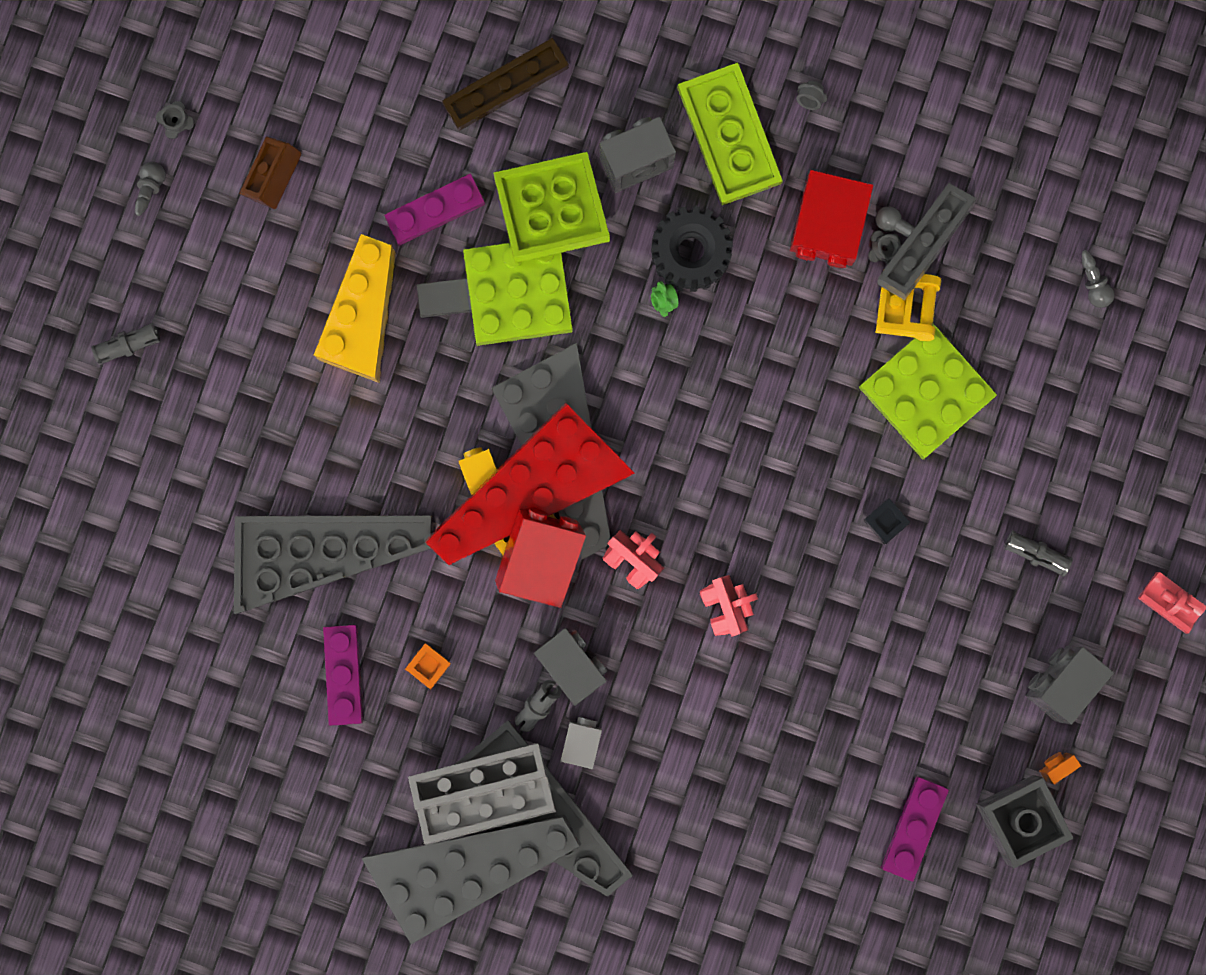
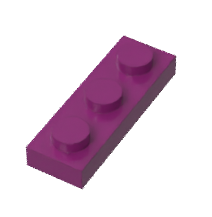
[384,173,485,246]
[323,625,363,726]
[881,776,949,882]

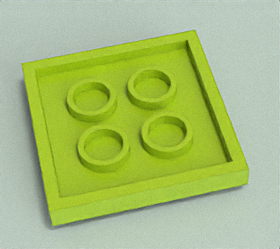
[493,152,610,263]
[463,243,573,346]
[859,324,997,460]

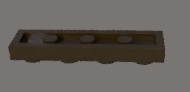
[442,38,569,131]

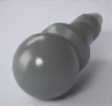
[135,162,166,216]
[1082,250,1115,308]

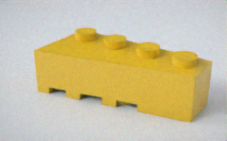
[314,234,396,383]

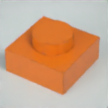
[405,643,452,690]
[1039,752,1081,785]

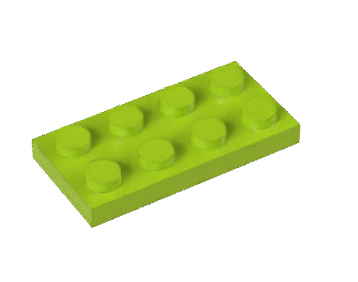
[677,63,783,205]

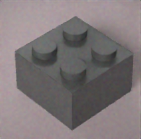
[600,117,676,193]
[534,628,608,706]
[1025,646,1114,725]
[976,775,1074,868]

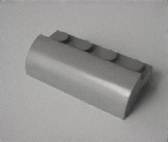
[408,744,556,845]

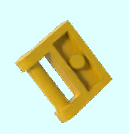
[875,274,941,341]

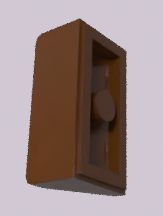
[239,136,301,209]

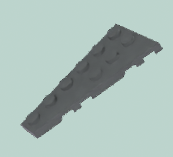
[491,343,611,559]
[234,516,432,614]
[454,720,633,897]
[361,815,581,944]

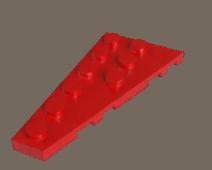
[425,403,635,565]

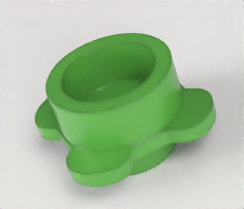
[651,281,678,317]

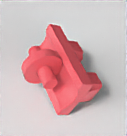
[602,530,664,589]
[1138,572,1206,634]
[700,575,758,637]

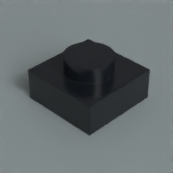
[863,498,910,545]

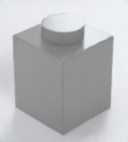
[560,717,602,769]

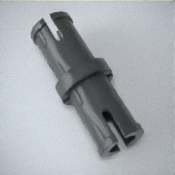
[91,323,161,365]
[1004,530,1073,577]
[515,680,562,732]

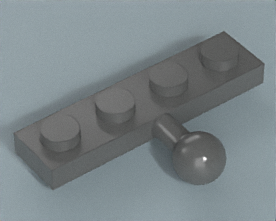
[876,183,976,300]

